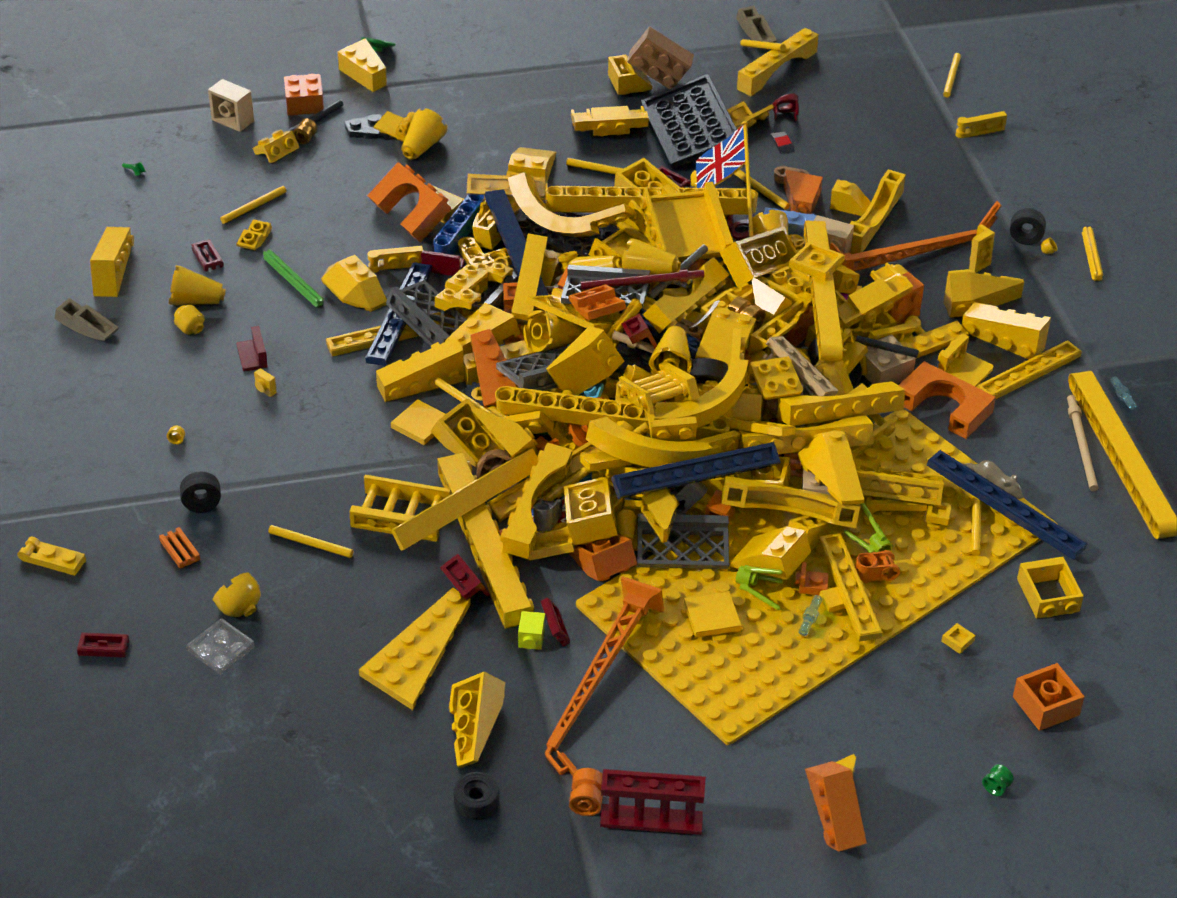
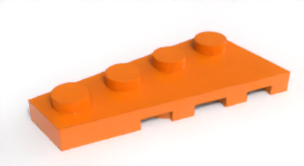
[470,328,519,409]

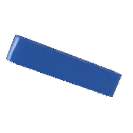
[434,194,484,255]

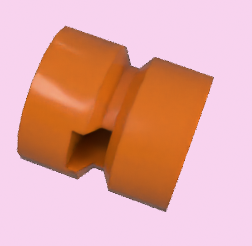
[569,768,603,816]

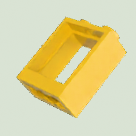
[1017,557,1084,619]

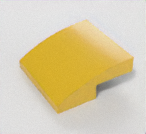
[529,522,574,560]

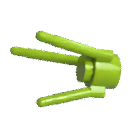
[844,503,893,553]
[736,565,783,610]

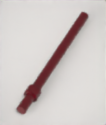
[581,269,705,290]

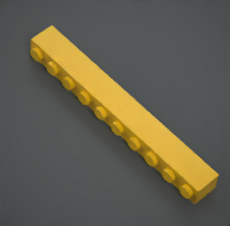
[437,453,534,629]

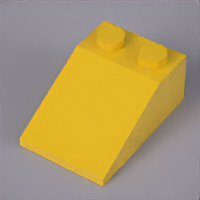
[508,147,556,183]
[614,158,680,188]
[695,306,756,369]
[546,326,624,395]
[431,398,500,468]
[471,407,538,458]
[564,476,618,545]
[729,526,811,579]

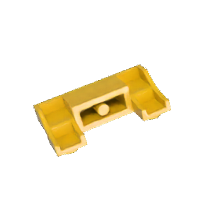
[571,106,649,136]
[435,262,513,311]
[835,262,913,329]

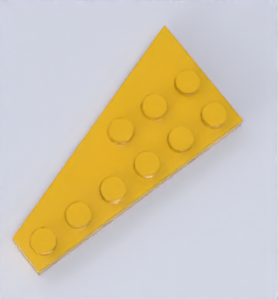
[359,588,471,710]

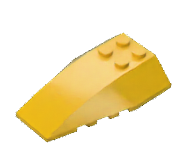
[700,266,812,354]

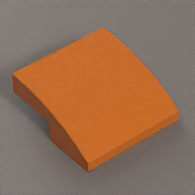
[569,284,626,320]

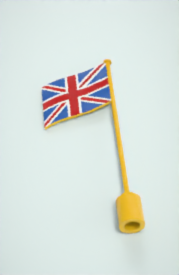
[696,121,753,237]

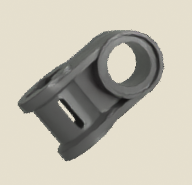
[670,482,708,515]
[533,498,563,531]

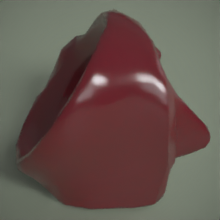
[772,93,799,121]
[728,214,754,241]

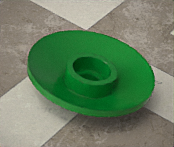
[361,37,396,52]

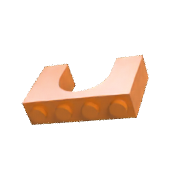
[367,162,452,243]
[899,361,996,439]

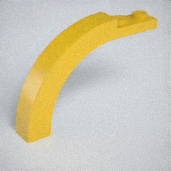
[508,172,633,237]
[654,328,748,428]
[586,417,740,468]

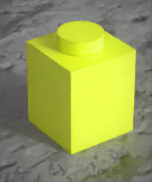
[518,611,545,650]

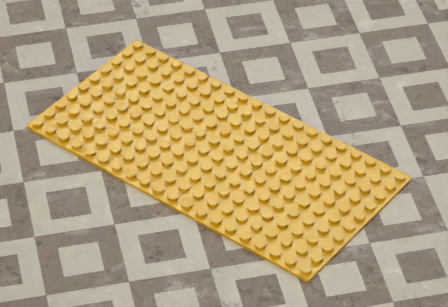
[576,409,1058,745]

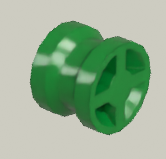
[982,764,1014,796]

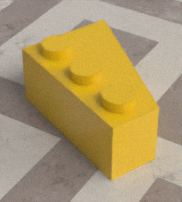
[338,38,387,92]
[472,195,520,249]
[445,303,521,355]

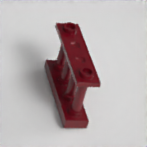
[600,769,706,835]

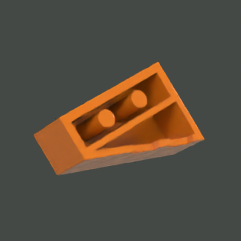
[805,761,867,852]

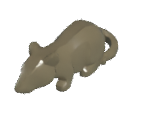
[963,460,1024,499]

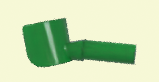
[122,162,146,176]

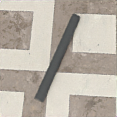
[647,244,708,299]

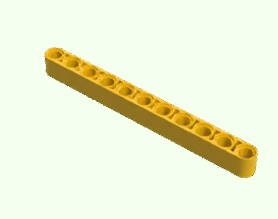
[545,186,758,215]
[804,220,843,361]
[1068,371,1177,539]
[495,386,730,440]

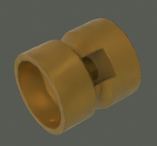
[728,296,766,333]

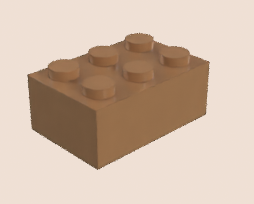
[627,26,694,89]

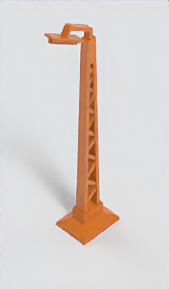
[830,201,1002,272]
[545,576,664,776]

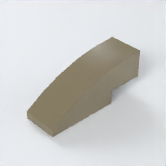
[736,6,777,43]
[54,297,118,341]

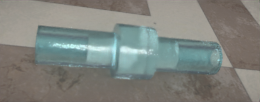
[1110,376,1137,410]
[799,595,823,636]

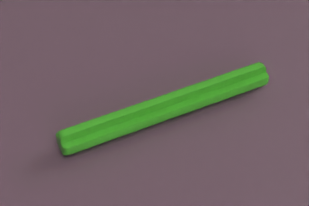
[263,249,324,308]

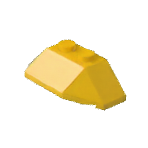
[321,255,387,312]

